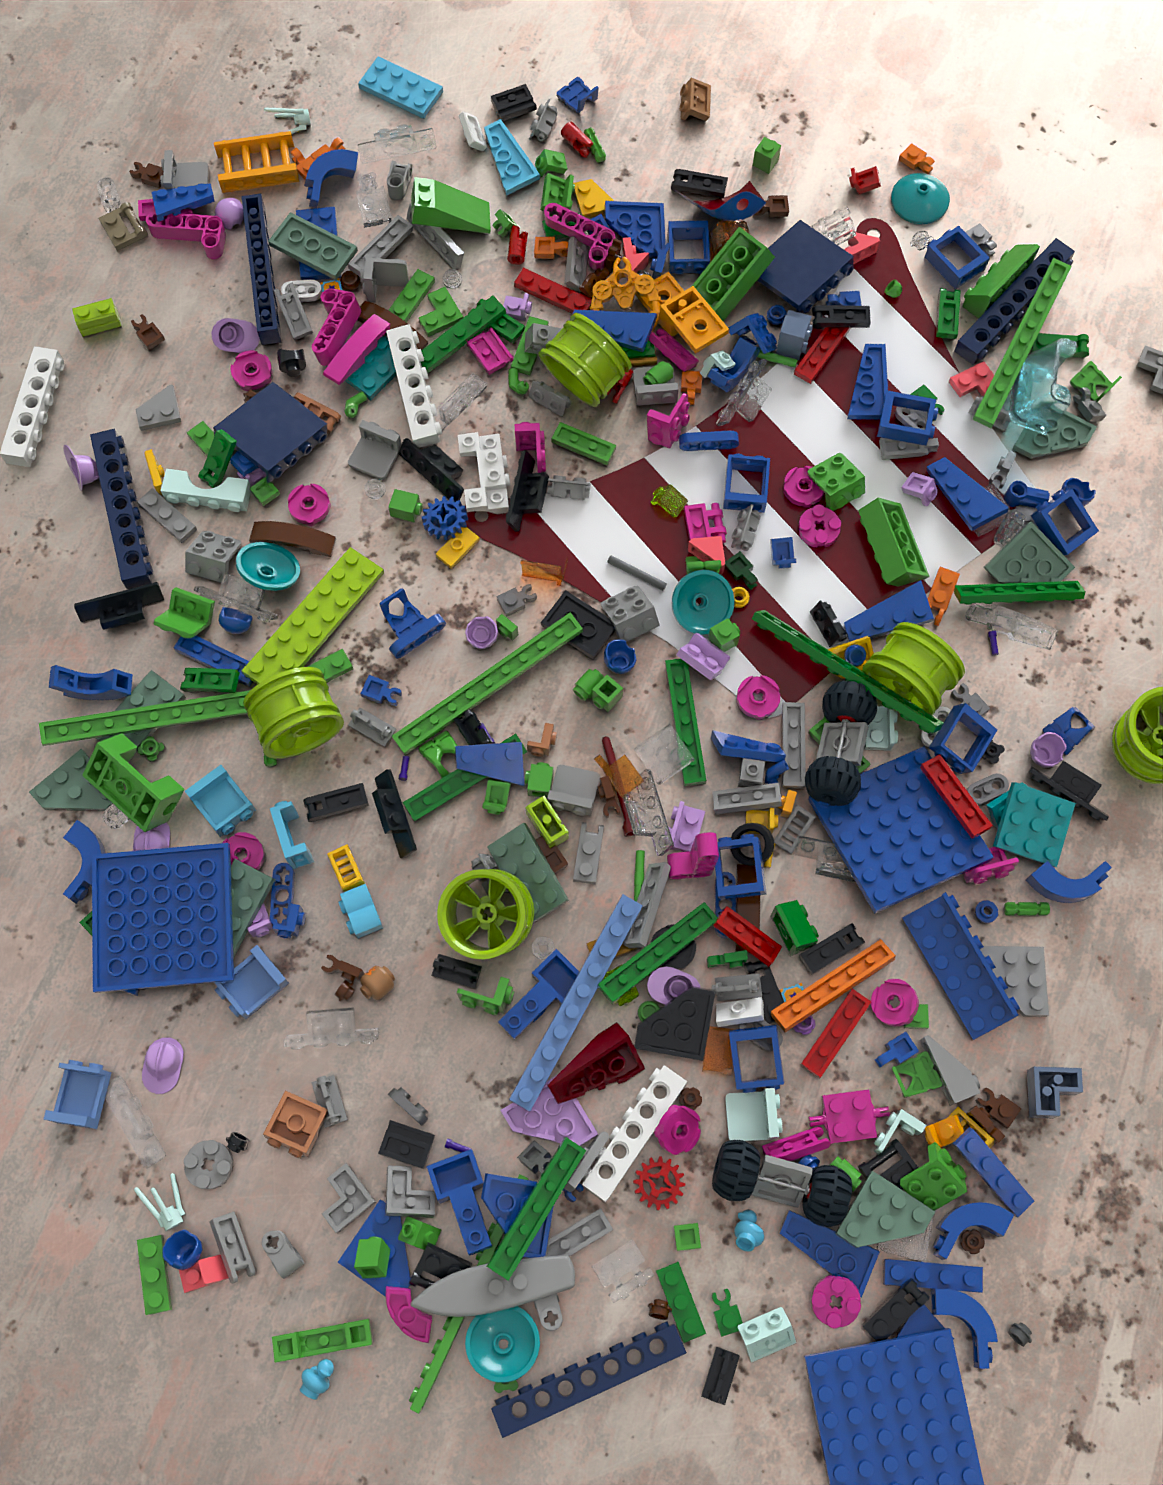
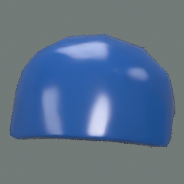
[1061,478,1096,506]
[218,607,252,634]
[604,639,637,674]
[162,1230,203,1270]

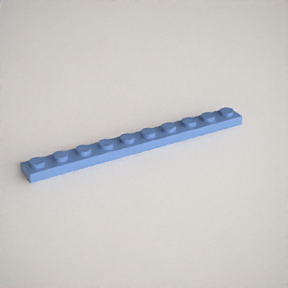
[509,894,643,1112]

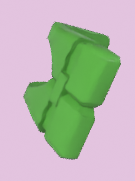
[1070,361,1122,402]
[686,556,721,574]
[418,730,457,778]
[892,1051,942,1098]

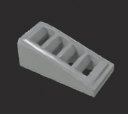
[774,805,816,854]

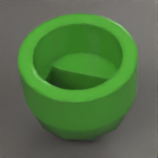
[885,279,902,298]

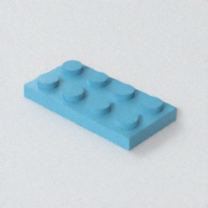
[358,56,443,119]

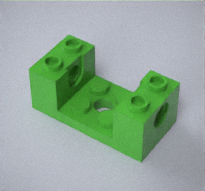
[82,733,185,832]

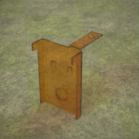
[520,557,568,586]
[594,754,646,800]
[702,1026,735,1076]

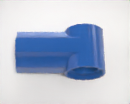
[1003,481,1050,508]

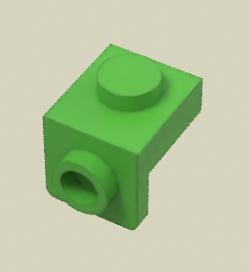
[535,149,568,177]
[482,779,511,814]
[398,1216,441,1250]

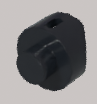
[277,349,306,377]

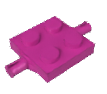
[808,1089,890,1144]

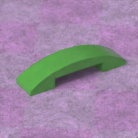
[272,1319,373,1363]

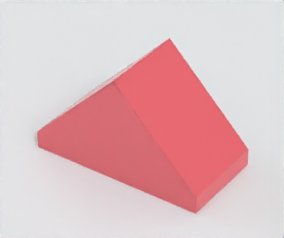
[688,536,725,575]

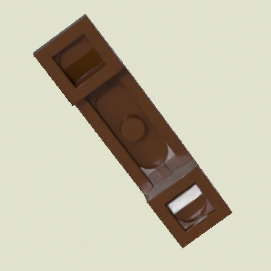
[357,301,428,351]
[249,521,336,557]
[735,864,760,954]

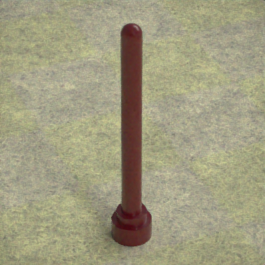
[602,736,641,837]

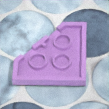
[500,1075,598,1146]

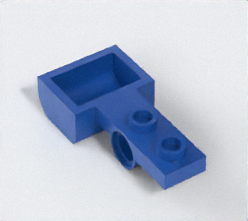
[498,949,579,1040]
[427,1149,492,1256]

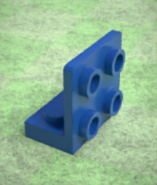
[728,313,777,354]

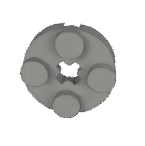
[184,1140,234,1189]

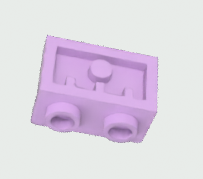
[676,633,730,680]
[665,801,705,852]

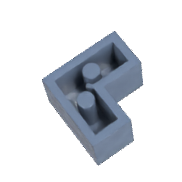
[776,310,813,360]
[1027,1066,1083,1119]

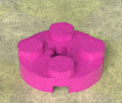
[230,350,273,391]
[783,466,824,507]
[288,483,331,526]
[798,505,841,548]
[736,675,780,720]
[222,832,265,870]
[871,979,919,1027]
[654,1105,701,1155]
[812,1275,861,1328]

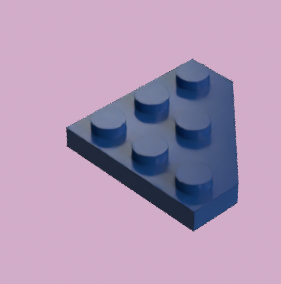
[604,201,666,258]
[481,1173,554,1258]
[338,1199,411,1297]

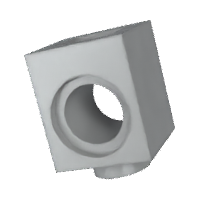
[738,758,765,788]

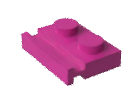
[467,328,513,375]

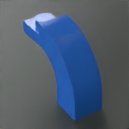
[304,149,358,208]
[707,336,761,392]
[49,665,133,700]
[63,820,106,904]
[1026,861,1112,903]
[933,1202,1014,1260]
[930,1289,998,1369]

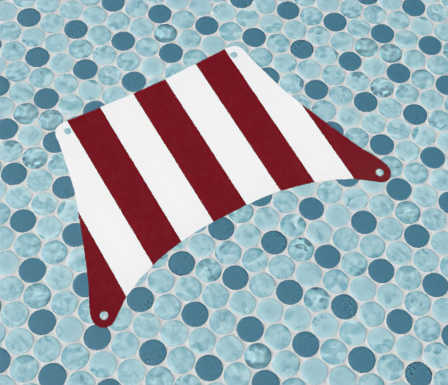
[465,218,1036,718]

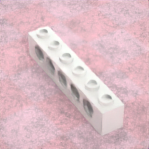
[386,324,442,448]
[0,346,64,467]
[582,1065,687,1203]

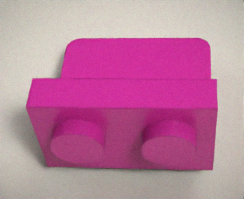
[647,393,690,448]
[514,422,546,473]
[963,847,1019,885]

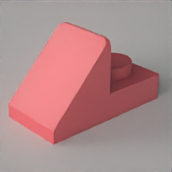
[844,232,880,264]
[622,237,649,281]
[179,1254,229,1293]

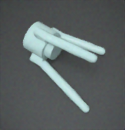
[264,107,311,134]
[134,1173,185,1231]

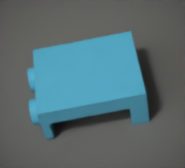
[185,765,256,837]
[269,801,314,869]

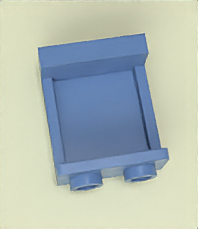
[214,945,289,1019]
[43,1060,111,1129]

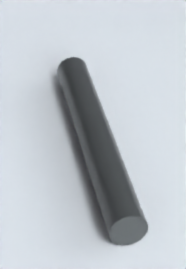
[607,555,667,591]

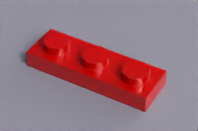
[713,906,782,967]

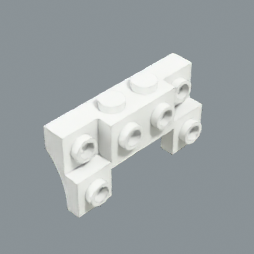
[458,432,510,514]

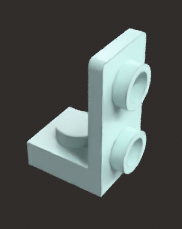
[874,1109,926,1154]

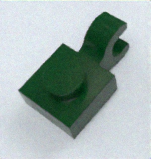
[725,551,758,590]

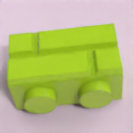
[72,298,122,337]
[525,796,569,849]

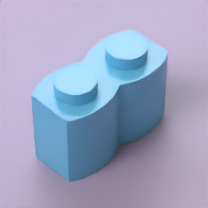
[338,884,383,938]

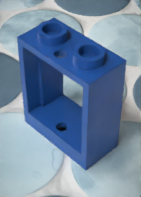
[667,221,710,274]
[925,225,990,290]
[877,390,938,446]
[723,454,770,513]
[1030,489,1099,555]
[929,703,998,774]
[715,834,767,900]
[729,1025,784,1093]

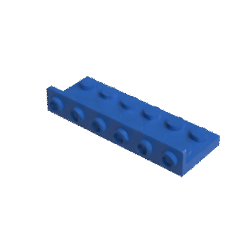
[902,892,1020,1040]

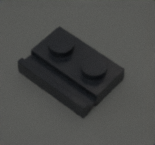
[491,84,537,121]
[378,1120,435,1169]

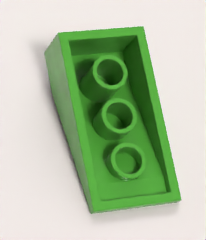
[411,177,491,234]

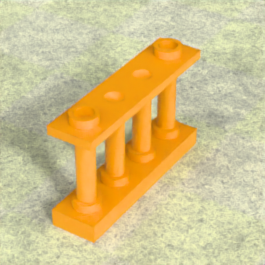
[214,131,300,193]

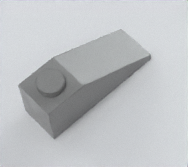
[920,1035,980,1106]

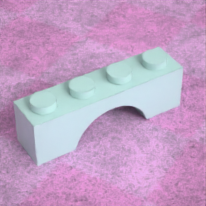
[161,469,251,512]

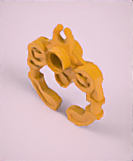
[590,257,661,332]

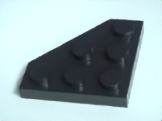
[634,986,716,1061]

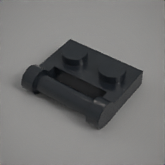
[858,1139,918,1190]
[409,1242,472,1289]

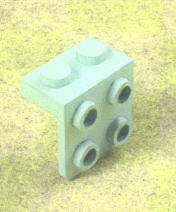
[725,1088,783,1141]

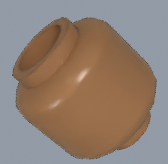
[360,966,395,1000]

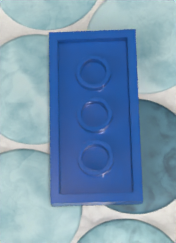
[296,207,341,280]

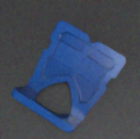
[556,77,599,113]
[379,588,427,639]
[1043,707,1095,755]

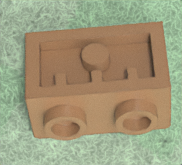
[679,77,711,121]

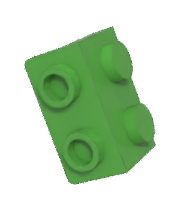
[540,173,575,215]

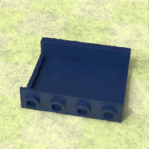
[757,220,854,314]
[213,382,327,483]

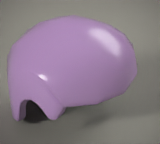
[215,198,244,229]
[465,616,498,649]
[1030,732,1066,768]

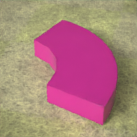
[386,1286,432,1343]

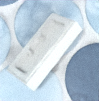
[458,111,487,152]
[716,997,764,1027]

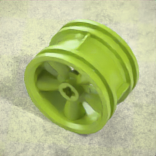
[538,313,632,407]
[863,622,965,715]
[243,667,344,759]
[1112,687,1163,784]
[437,869,534,959]

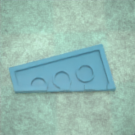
[484,119,540,196]

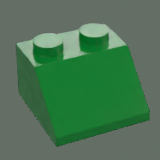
[770,900,819,956]

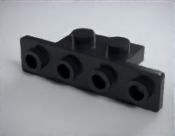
[399,438,464,502]
[506,450,549,532]
[74,582,164,630]
[1029,760,1109,821]
[372,769,417,858]

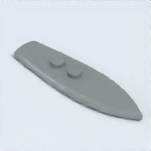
[410,1255,575,1317]

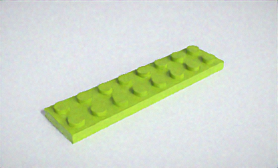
[241,547,384,684]

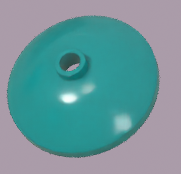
[891,173,950,225]
[236,542,300,591]
[672,570,734,635]
[465,1306,540,1383]

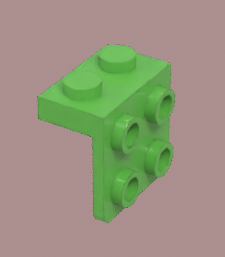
[808,453,865,511]
[154,587,215,638]
[457,977,515,1015]
[900,1142,967,1211]

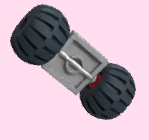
[805,681,877,806]
[712,1140,852,1227]

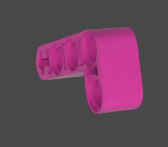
[544,203,615,270]
[146,212,226,260]
[312,289,361,366]
[667,832,719,879]

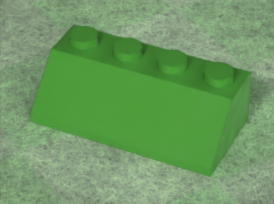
[691,227,775,321]
[962,244,1040,319]
[858,498,930,586]

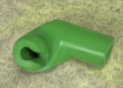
[508,368,529,395]
[344,391,367,418]

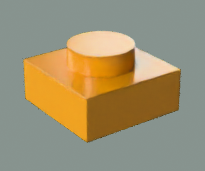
[778,790,797,818]

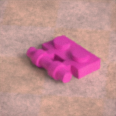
[684,503,727,544]

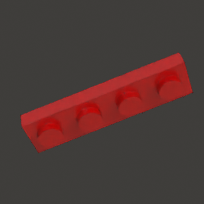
[514,267,592,314]
[794,327,851,384]
[920,754,993,839]
[800,988,871,1079]

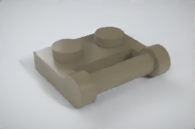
[98,202,148,251]

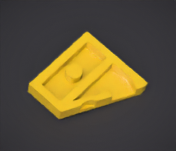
[573,179,614,218]

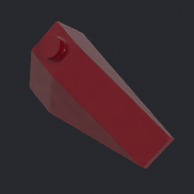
[547,1022,645,1104]

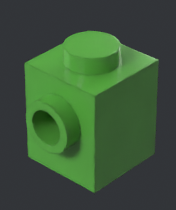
[752,137,781,174]
[388,489,423,523]
[708,618,740,652]
[592,675,623,712]
[525,762,554,798]
[354,1236,391,1278]

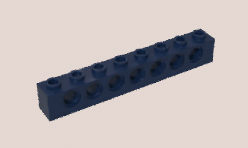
[241,193,282,345]
[954,238,1075,365]
[90,428,153,589]
[491,1321,687,1438]

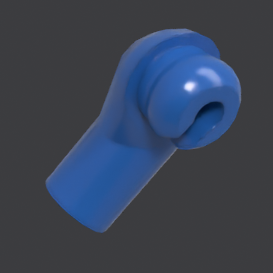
[765,760,789,784]

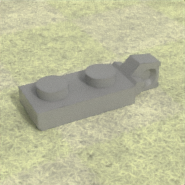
[879,438,939,460]

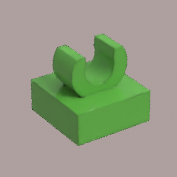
[492,209,519,237]

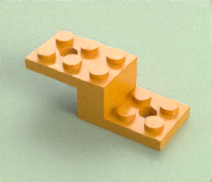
[636,271,729,354]

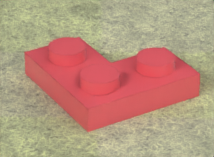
[949,361,994,397]

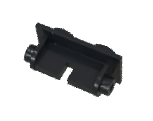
[810,600,847,647]
[454,710,492,745]
[431,954,482,989]
[701,1347,740,1405]

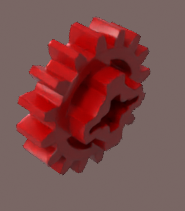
[633,1156,686,1211]

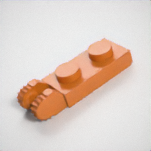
[927,566,960,626]

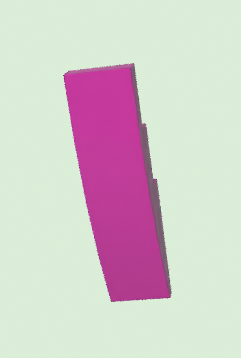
[323,314,390,385]

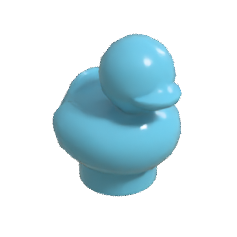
[734,1209,764,1251]
[300,1359,334,1400]

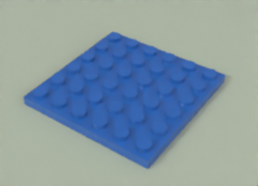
[808,746,994,914]
[92,843,234,993]
[804,1328,984,1485]

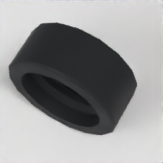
[730,823,774,866]

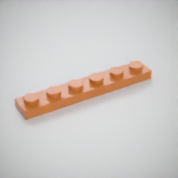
[771,939,896,1032]

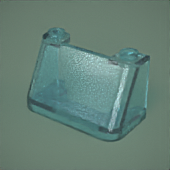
[1009,338,1077,435]

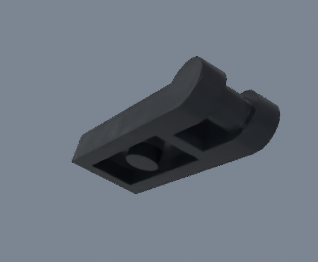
[671,169,728,198]
[812,305,871,329]
[303,783,369,822]
[799,923,865,975]
[744,960,784,1024]
[862,1278,930,1341]

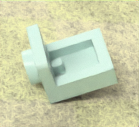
[700,350,736,378]

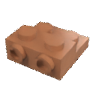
[263,1090,328,1159]

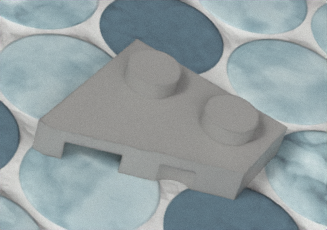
[136,384,181,431]

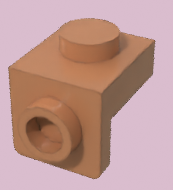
[527,723,557,757]

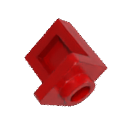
[849,166,881,194]

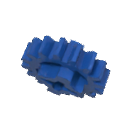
[422,496,468,540]

